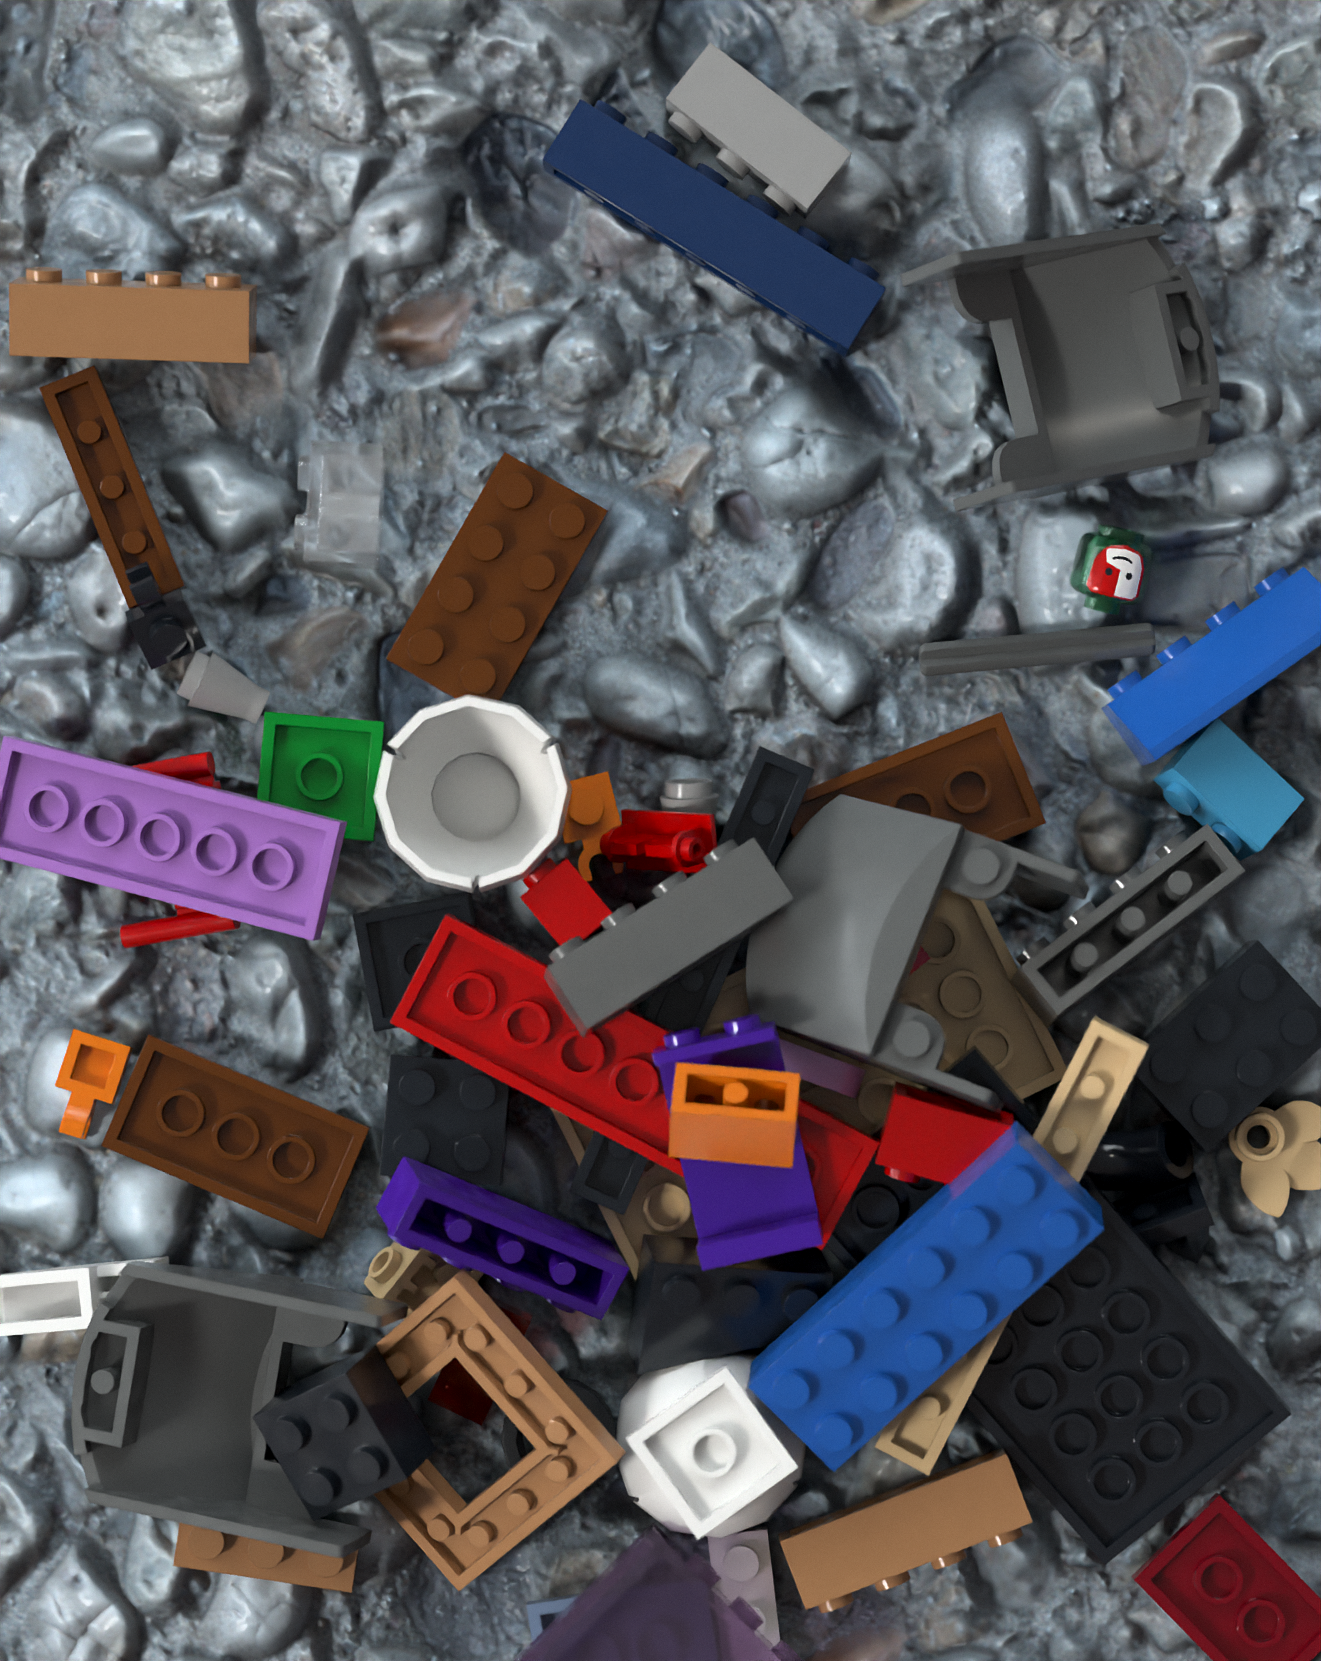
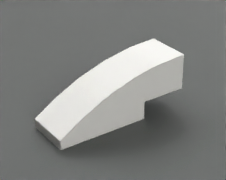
[0,1257,169,1336]

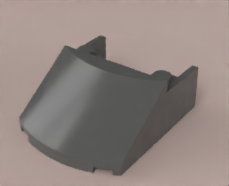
[900,223,1220,512]
[746,794,1089,1115]
[71,1261,409,1558]

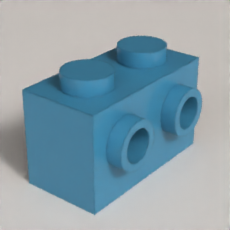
[1153,717,1305,861]

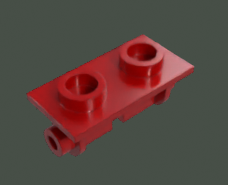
[600,809,717,873]

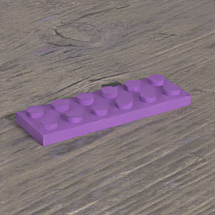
[0,736,347,941]

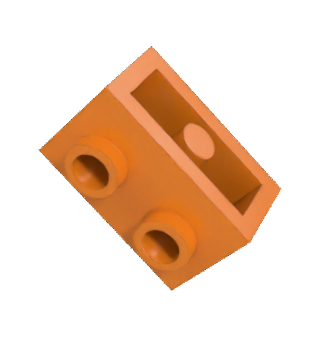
[669,1062,800,1168]

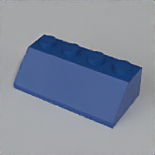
[1101,567,1321,767]

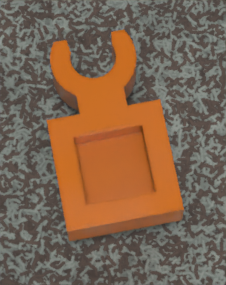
[562,771,624,882]

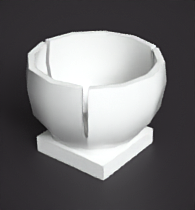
[373,694,572,893]
[615,1350,806,1540]

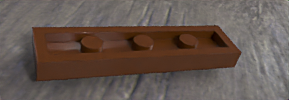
[39,365,187,609]

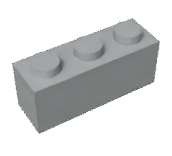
[666,42,852,219]

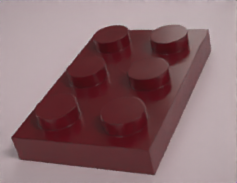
[1131,1492,1321,1661]

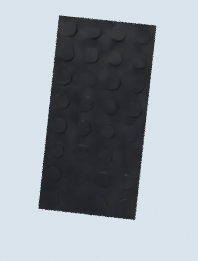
[826,1045,1291,1565]

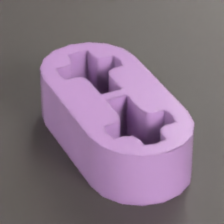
[779,1038,866,1099]

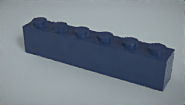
[542,99,886,358]

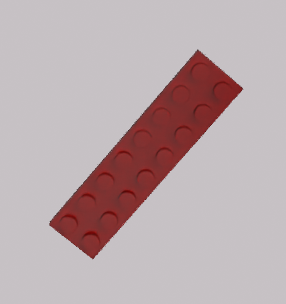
[390,913,880,1250]

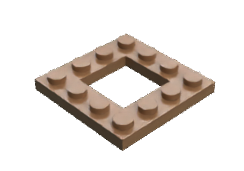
[374,1268,626,1591]

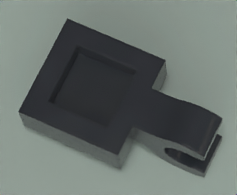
[125,561,206,670]

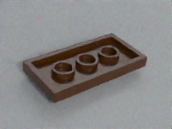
[386,452,608,701]
[790,712,1046,842]
[101,1034,371,1239]

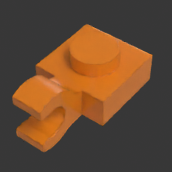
[55,1029,133,1140]

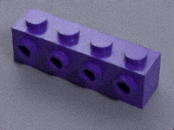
[376,1156,630,1321]

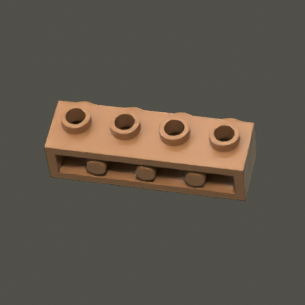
[9,267,257,364]
[778,1447,1033,1613]

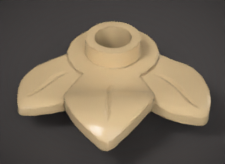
[1228,1100,1321,1218]

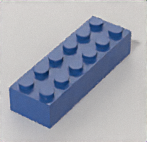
[748,1121,1104,1472]

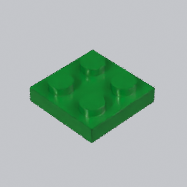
[257,712,386,842]

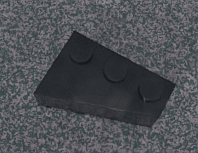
[626,1234,834,1375]

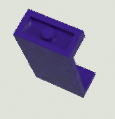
[652,1014,824,1271]

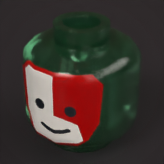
[1069,523,1154,615]

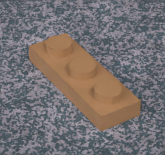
[173,1523,359,1593]

